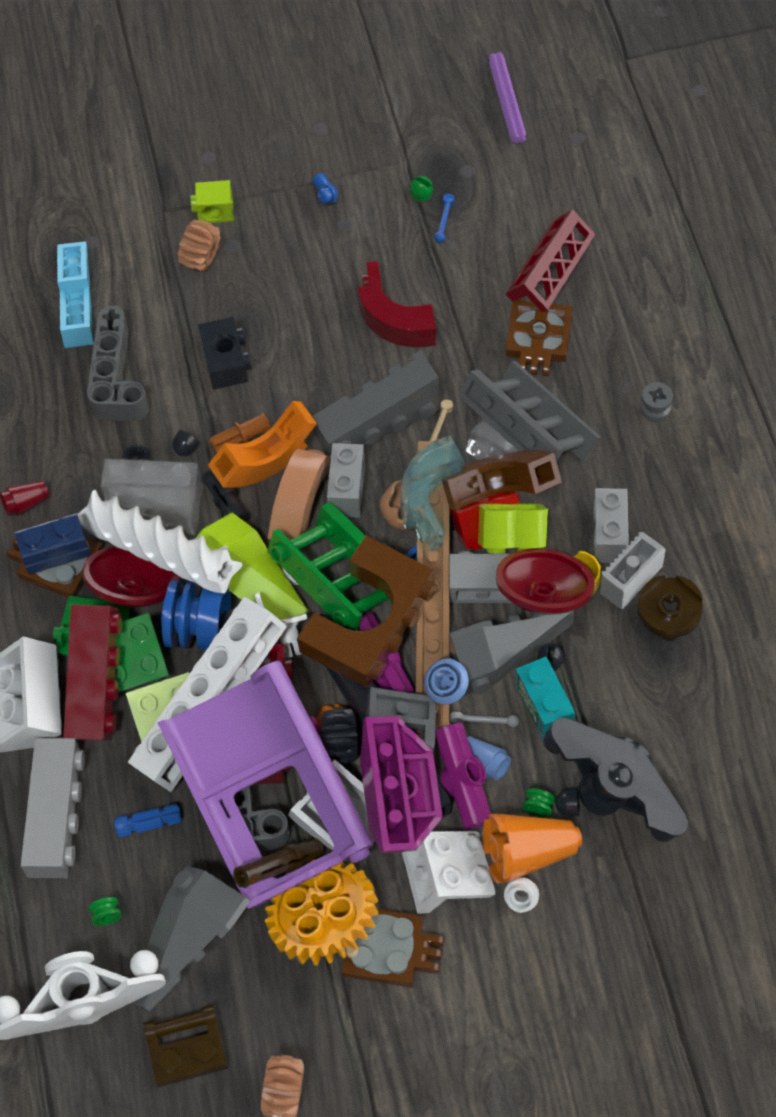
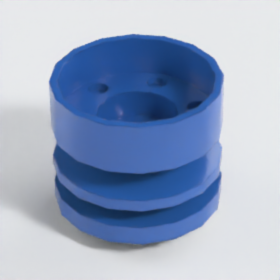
[161,580,231,651]

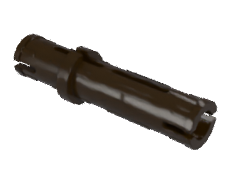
[233,837,324,889]

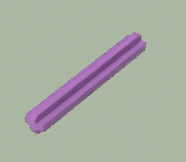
[489,52,526,144]

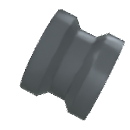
[640,382,673,421]

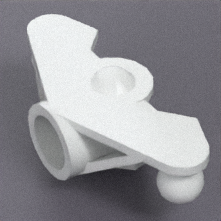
[0,950,166,1040]

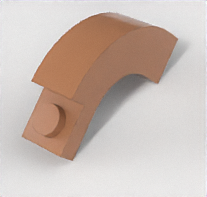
[268,448,331,540]

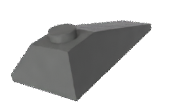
[449,610,574,695]
[130,866,250,1012]

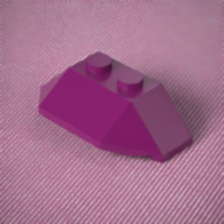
[360,716,442,853]

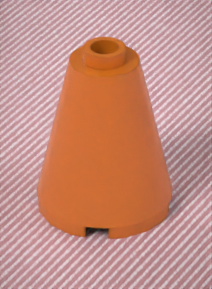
[482,813,582,884]

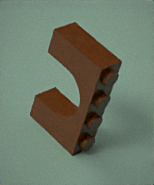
[297,535,437,688]

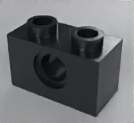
[198,317,252,390]

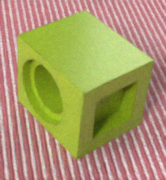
[191,180,234,223]

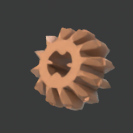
[177,220,221,271]
[261,1055,304,1117]

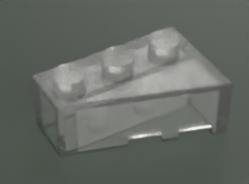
[101,459,203,536]

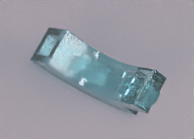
[400,435,464,551]

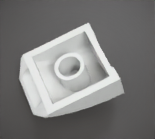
[288,760,374,850]

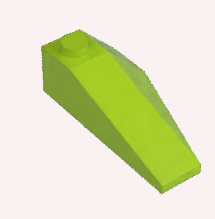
[195,513,309,627]

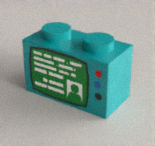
[515,657,575,740]

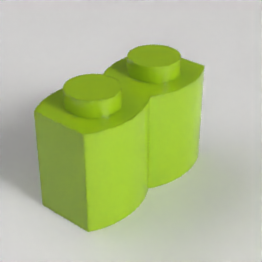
[478,503,548,554]

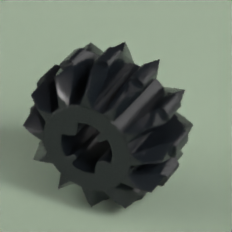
[321,708,358,765]

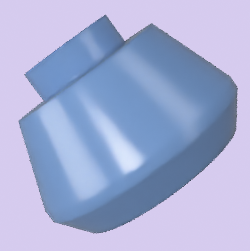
[424,659,469,704]

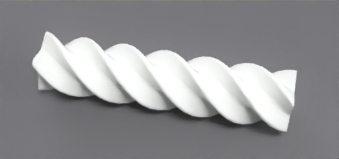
[77,490,242,593]

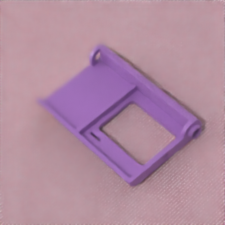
[158,661,374,909]

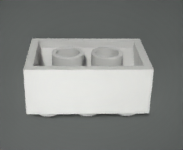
[0,637,62,752]

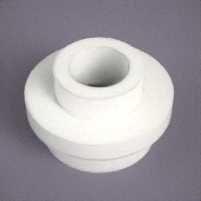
[504,878,539,913]

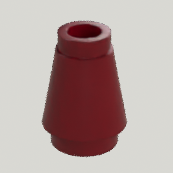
[0,480,49,516]

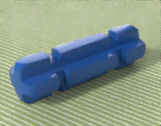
[114,803,181,837]

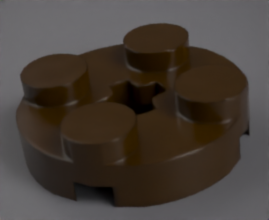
[637,575,703,641]

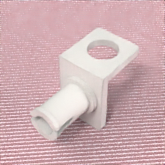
[255,592,308,658]

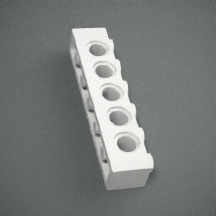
[128,596,287,792]

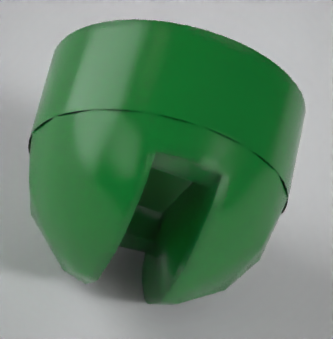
[410,176,433,202]

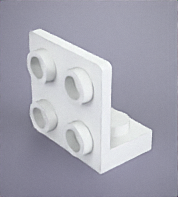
[402,831,496,913]

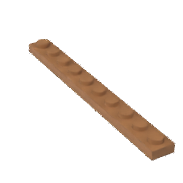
[415,441,449,744]

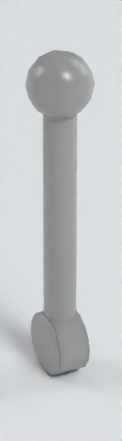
[450,712,520,728]

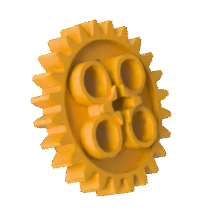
[265,860,378,965]

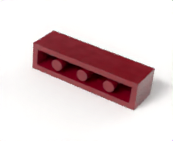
[63,605,122,740]

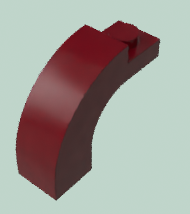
[357,261,436,348]

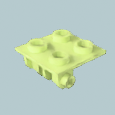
[126,672,190,742]

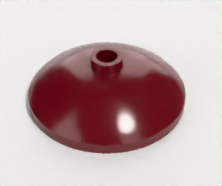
[83,546,180,607]
[495,548,595,615]

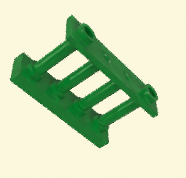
[268,502,393,631]

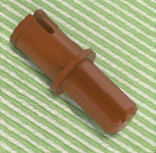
[210,412,271,453]

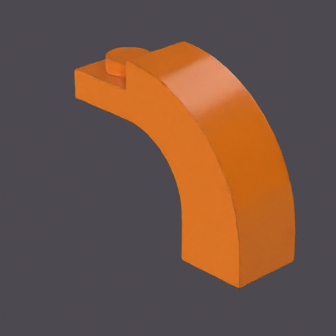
[208,401,317,488]

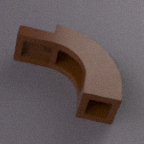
[441,450,562,510]

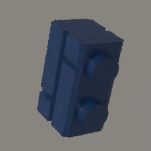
[15,513,90,574]

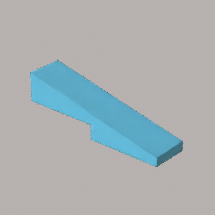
[57,241,94,348]

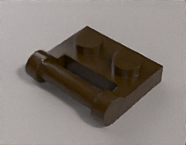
[143,1004,228,1088]

